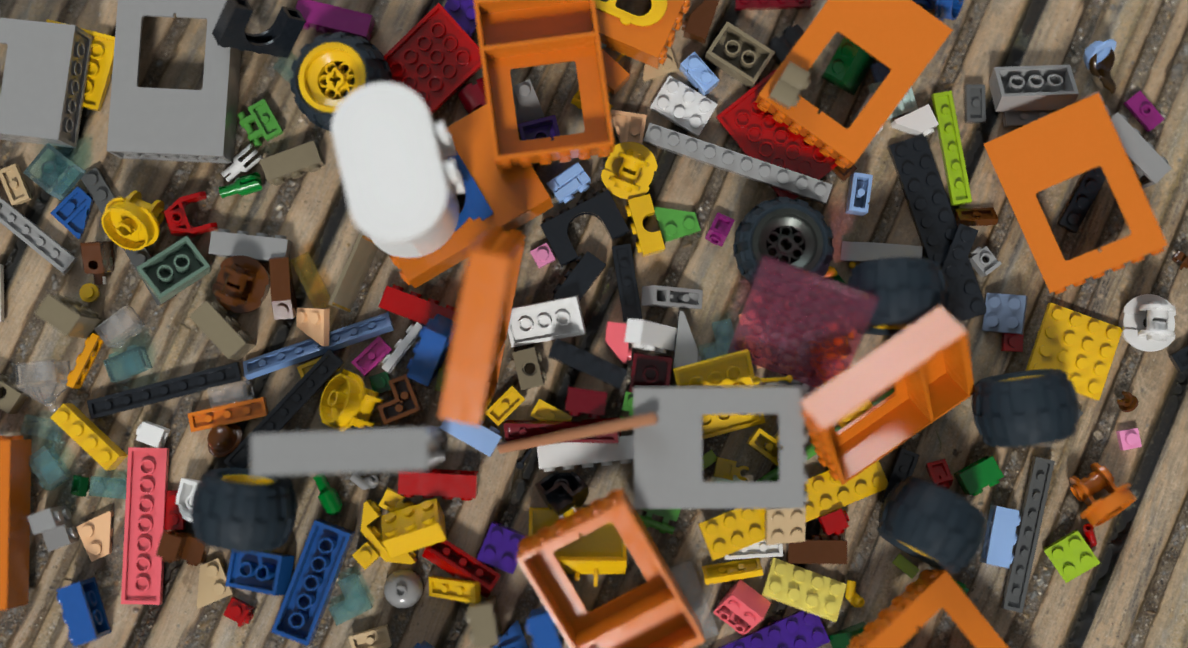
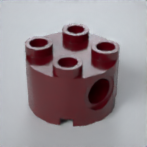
[458,77,487,114]

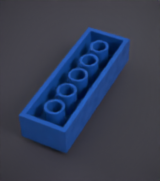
[271,518,355,646]

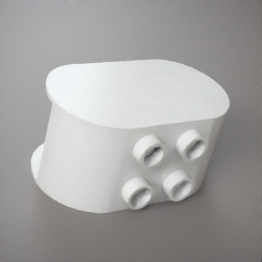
[331,82,466,258]

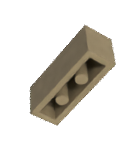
[260,140,325,185]

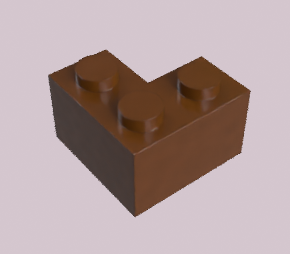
[377,374,423,424]
[156,530,210,566]

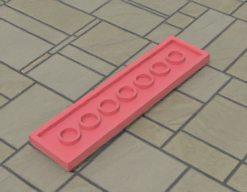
[121,447,169,605]

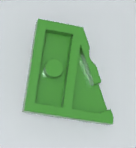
[654,207,701,243]

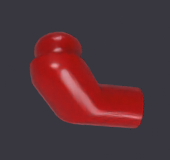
[1083,523,1097,549]

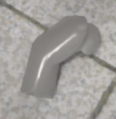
[350,472,379,490]

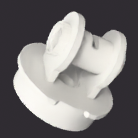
[1119,294,1176,352]

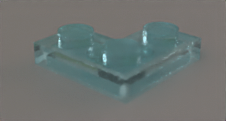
[697,318,738,361]
[328,573,373,626]

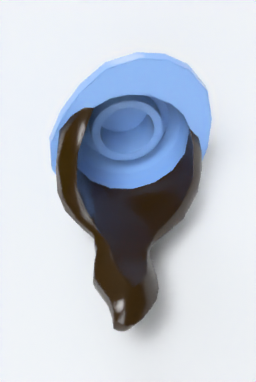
[1084,39,1117,94]

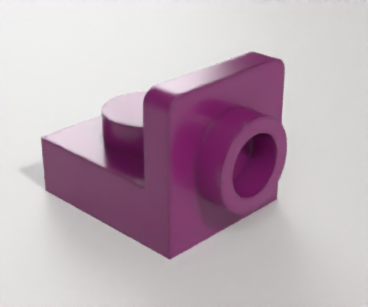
[705,212,735,246]

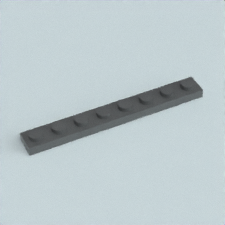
[80,167,176,306]
[1001,456,1055,613]

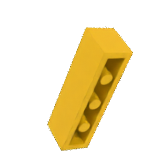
[50,403,128,471]

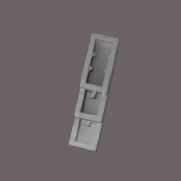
[841,241,923,262]

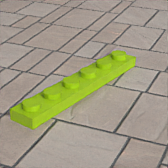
[931,91,972,206]

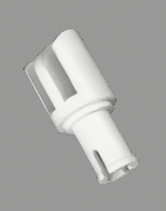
[221,144,263,182]

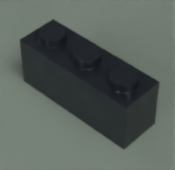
[553,251,606,302]

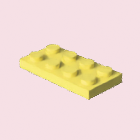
[761,558,847,622]

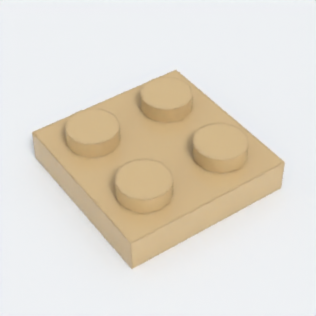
[765,504,806,545]

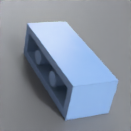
[440,419,503,457]
[980,505,1021,568]

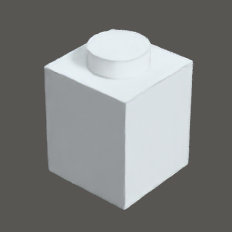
[136,422,171,448]

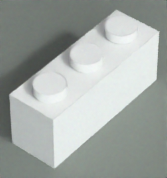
[625,319,677,354]

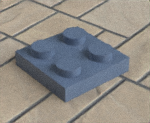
[982,293,1027,335]

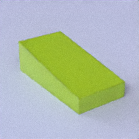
[702,449,717,471]
[892,553,920,579]

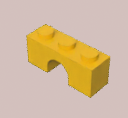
[625,194,665,257]

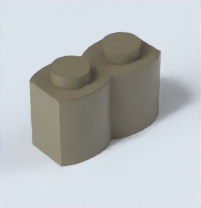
[768,62,811,110]

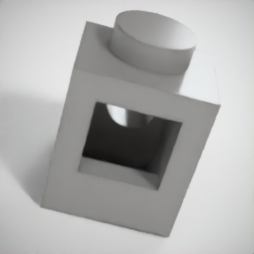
[969,246,1002,277]

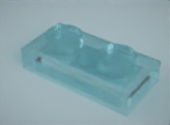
[89,476,127,499]

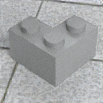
[27,505,78,552]

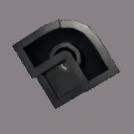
[535,471,589,516]

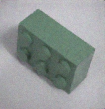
[136,236,211,304]

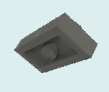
[964,84,986,123]

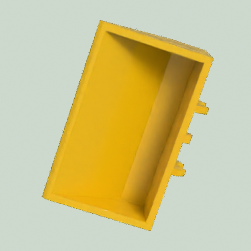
[528,507,627,587]

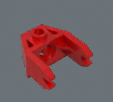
[164,191,218,238]

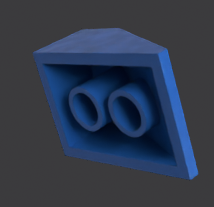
[225,551,295,596]

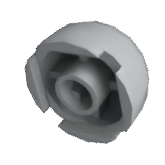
[384,569,423,608]

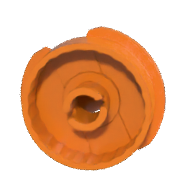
[1069,462,1137,527]

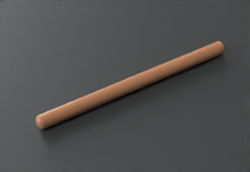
[498,412,658,454]

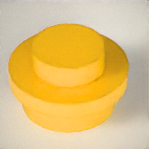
[79,283,100,302]

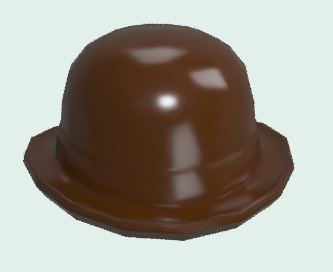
[207,423,242,458]

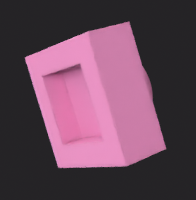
[530,243,556,269]
[1116,428,1142,450]

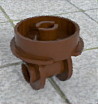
[212,255,270,313]

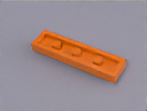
[187,397,268,432]

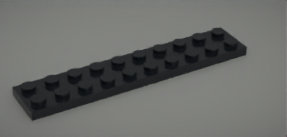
[888,134,986,323]

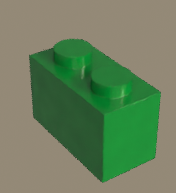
[954,455,1004,496]

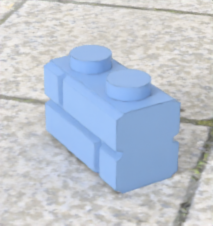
[679,52,719,96]
[546,161,591,204]
[845,172,873,216]

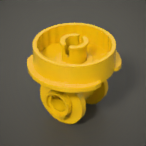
[601,141,658,199]
[101,190,165,251]
[319,374,384,431]

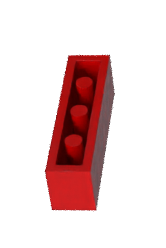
[378,284,458,325]
[398,468,479,501]
[422,540,501,598]

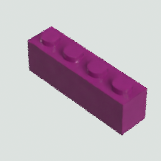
[296,0,375,42]

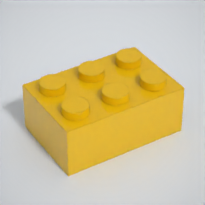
[381,498,446,558]

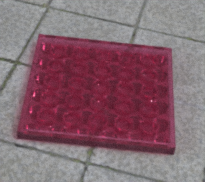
[727,255,879,389]

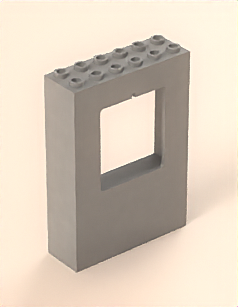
[107,0,241,164]
[0,18,93,148]
[633,385,808,509]
[250,426,446,476]

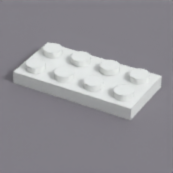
[508,295,586,347]

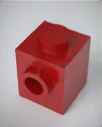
[818,508,850,536]

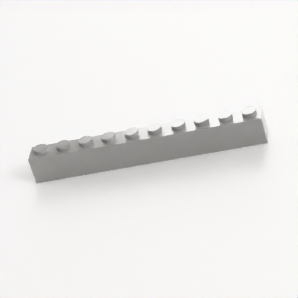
[643,123,833,205]

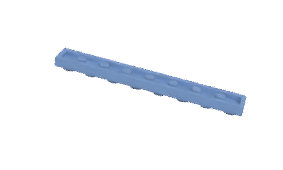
[243,312,394,380]

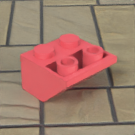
[605,322,632,365]
[713,579,771,636]

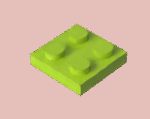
[1043,529,1100,583]

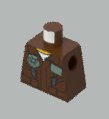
[80,241,114,285]

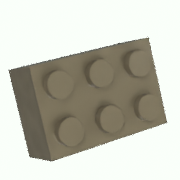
[704,22,775,89]
[34,294,103,339]
[189,300,256,361]
[465,595,503,648]

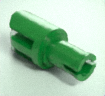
[218,172,262,199]
[313,474,342,516]

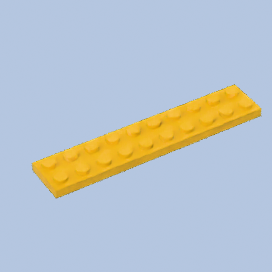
[698,460,888,561]

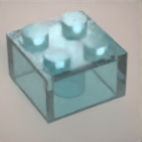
[23,143,86,201]

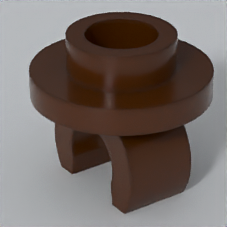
[1172,250,1188,270]
[1117,391,1139,412]

